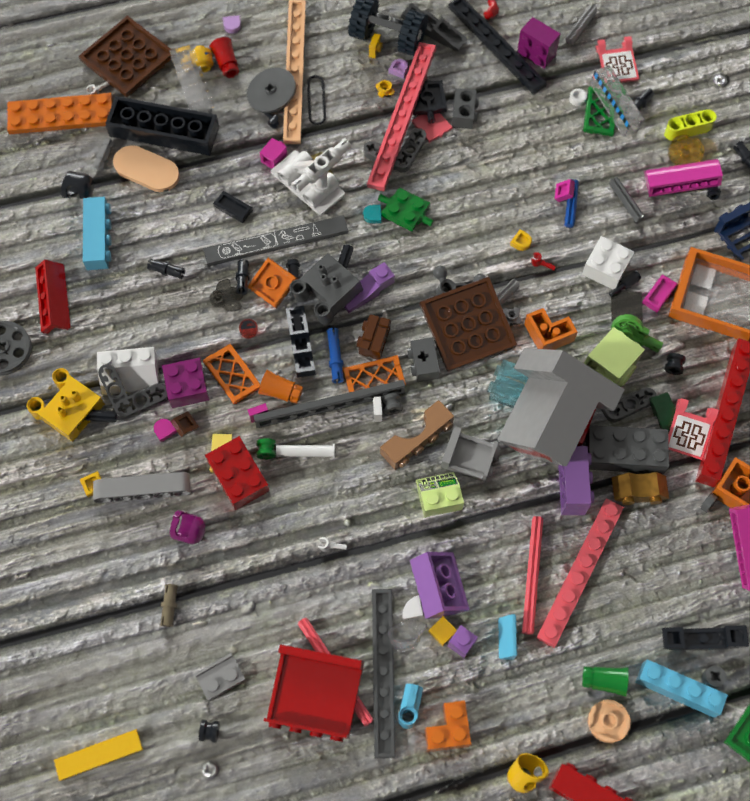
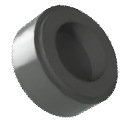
[701,493,718,513]

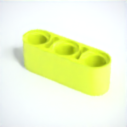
[664,109,717,141]

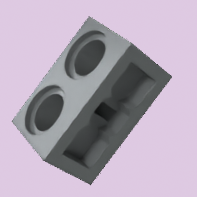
[452,88,479,129]

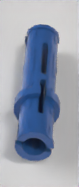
[327,328,344,384]

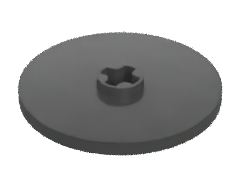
[247,67,296,113]

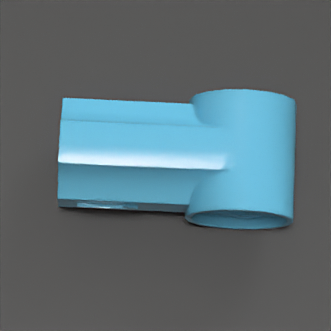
[398,684,423,729]

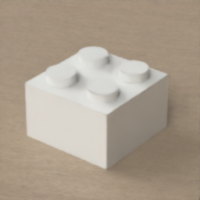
[582,236,634,289]

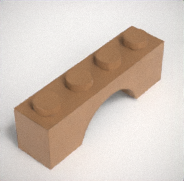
[380,400,454,470]

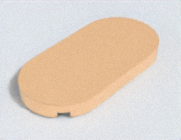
[113,145,179,192]

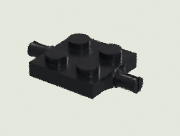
[412,76,447,124]

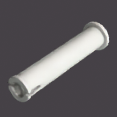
[276,443,335,459]

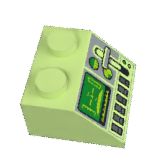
[416,472,464,518]

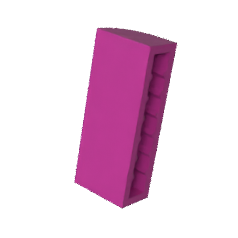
[644,159,723,197]
[729,504,750,591]

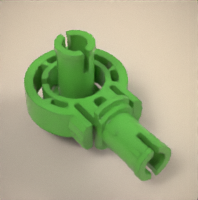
[611,314,663,353]

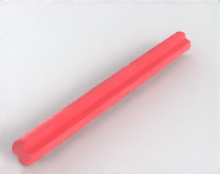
[522,516,543,635]
[298,618,373,727]

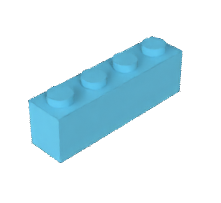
[83,197,111,270]
[635,659,727,718]

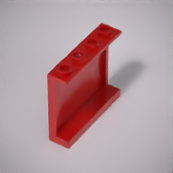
[263,644,364,742]

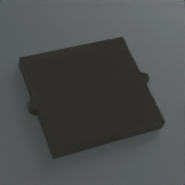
[611,290,643,322]

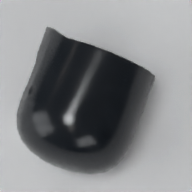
[61,171,94,199]

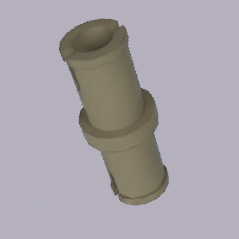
[160,584,178,627]

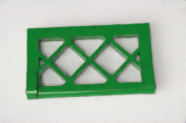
[583,86,619,136]

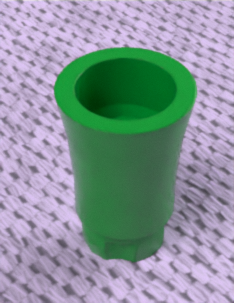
[582,666,629,697]

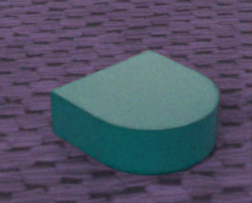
[363,205,381,224]

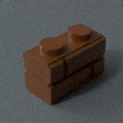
[356,315,391,360]

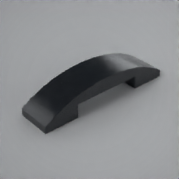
[662,625,749,651]

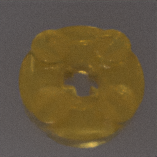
[668,135,705,165]

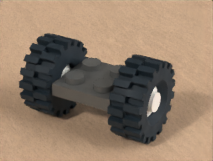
[348,0,428,57]

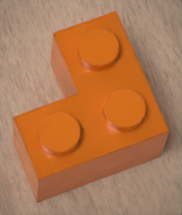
[524,308,578,350]
[425,701,471,752]

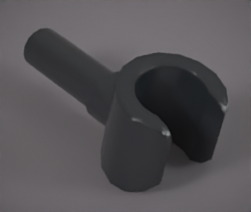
[264,113,280,129]

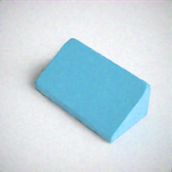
[498,614,517,660]

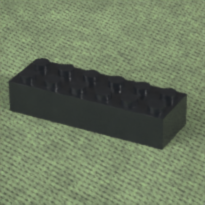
[105,96,219,156]

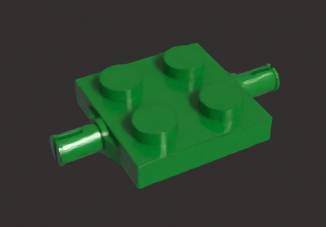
[377,187,434,232]

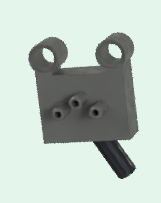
[290,244,363,325]

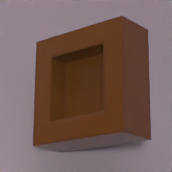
[171,411,199,438]

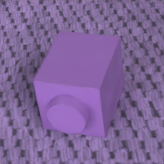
[448,625,478,659]

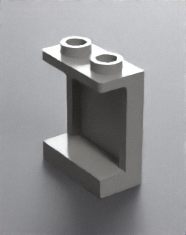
[441,426,500,482]

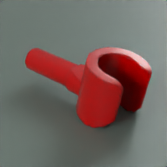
[531,252,556,270]

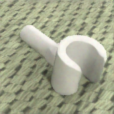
[86,82,110,94]
[318,537,347,552]

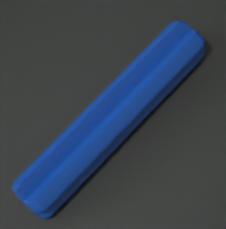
[564,179,579,228]

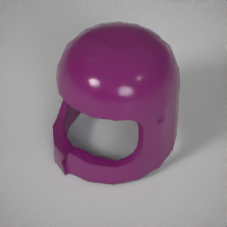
[170,510,206,545]

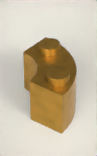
[612,472,669,505]

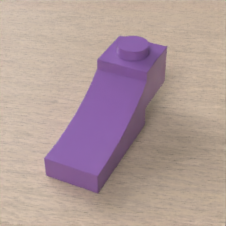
[344,262,395,313]

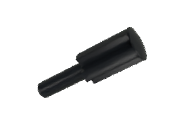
[609,270,641,297]

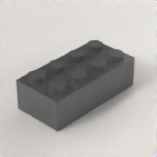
[586,425,669,474]

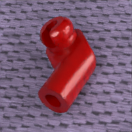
[484,0,499,20]

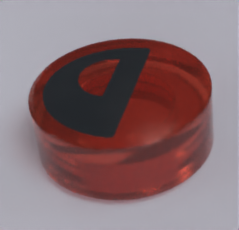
[239,319,258,339]

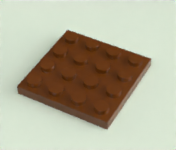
[78,15,175,98]
[419,277,517,372]

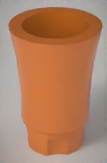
[258,369,303,404]

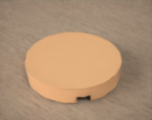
[588,699,631,743]

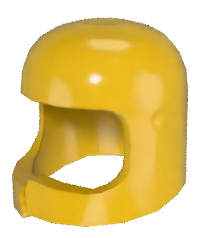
[507,753,549,793]

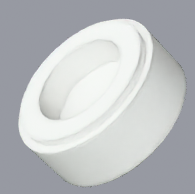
[569,89,587,106]

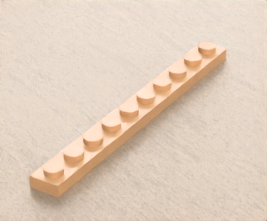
[283,0,306,144]

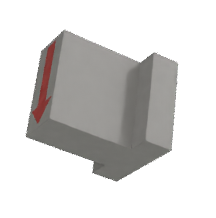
[497,348,625,467]

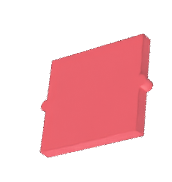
[412,113,452,143]

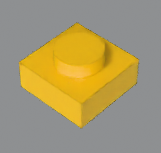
[369,33,383,59]

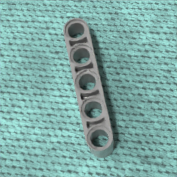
[93,472,191,503]

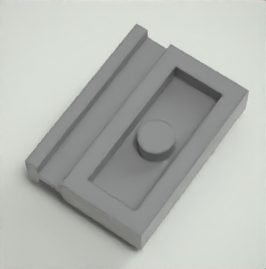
[194,653,246,701]

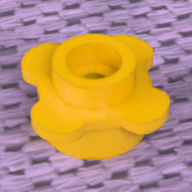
[376,80,394,98]

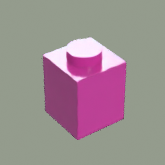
[259,138,287,169]

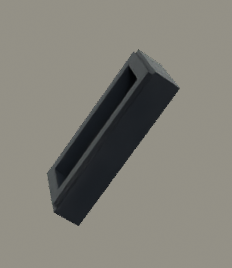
[213,191,253,223]

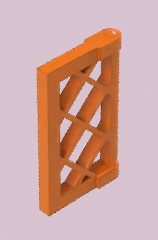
[203,344,260,405]
[343,355,406,392]

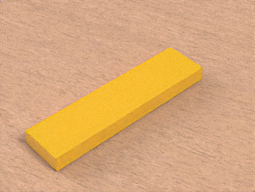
[54,729,143,781]

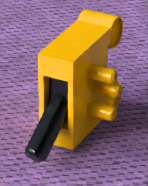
[27,368,118,442]

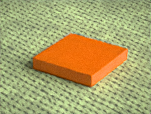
[248,257,298,309]

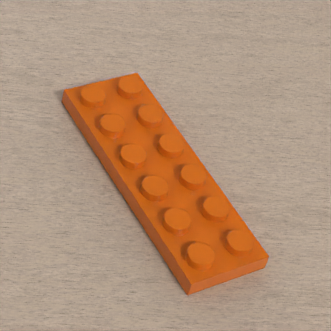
[7,93,113,135]

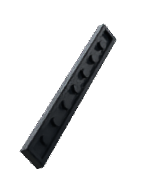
[448,0,547,95]

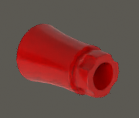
[209,37,239,78]

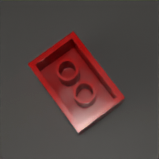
[205,436,270,511]

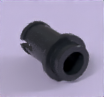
[707,186,721,200]
[286,259,300,279]

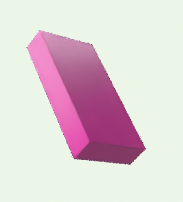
[642,274,678,313]

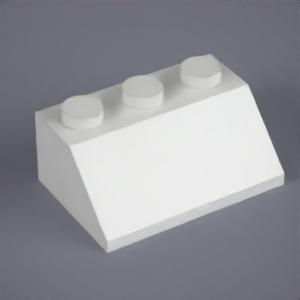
[97,347,159,396]

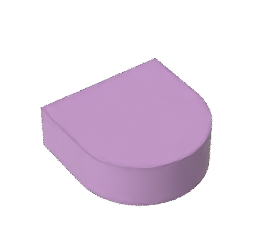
[223,16,241,34]
[389,59,408,79]

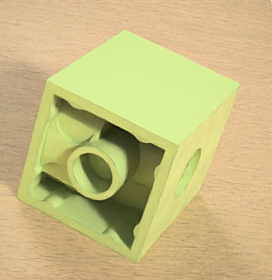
[584,327,645,387]

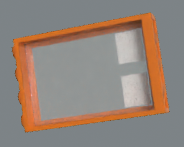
[668,247,750,342]

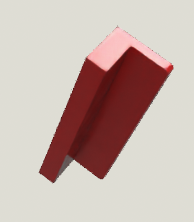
[35,259,71,334]

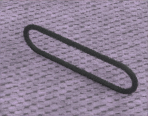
[307,75,326,125]

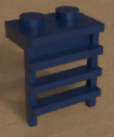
[714,202,750,262]

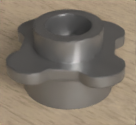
[503,307,522,326]

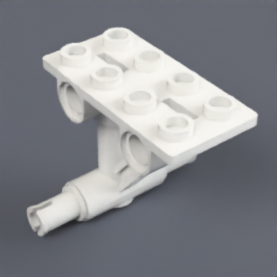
[271,138,351,216]

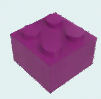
[517,17,561,69]
[162,357,209,409]

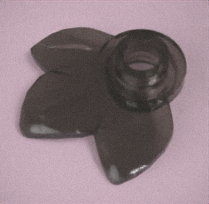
[209,279,244,312]

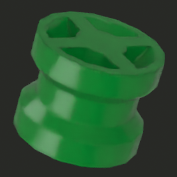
[256,438,276,460]

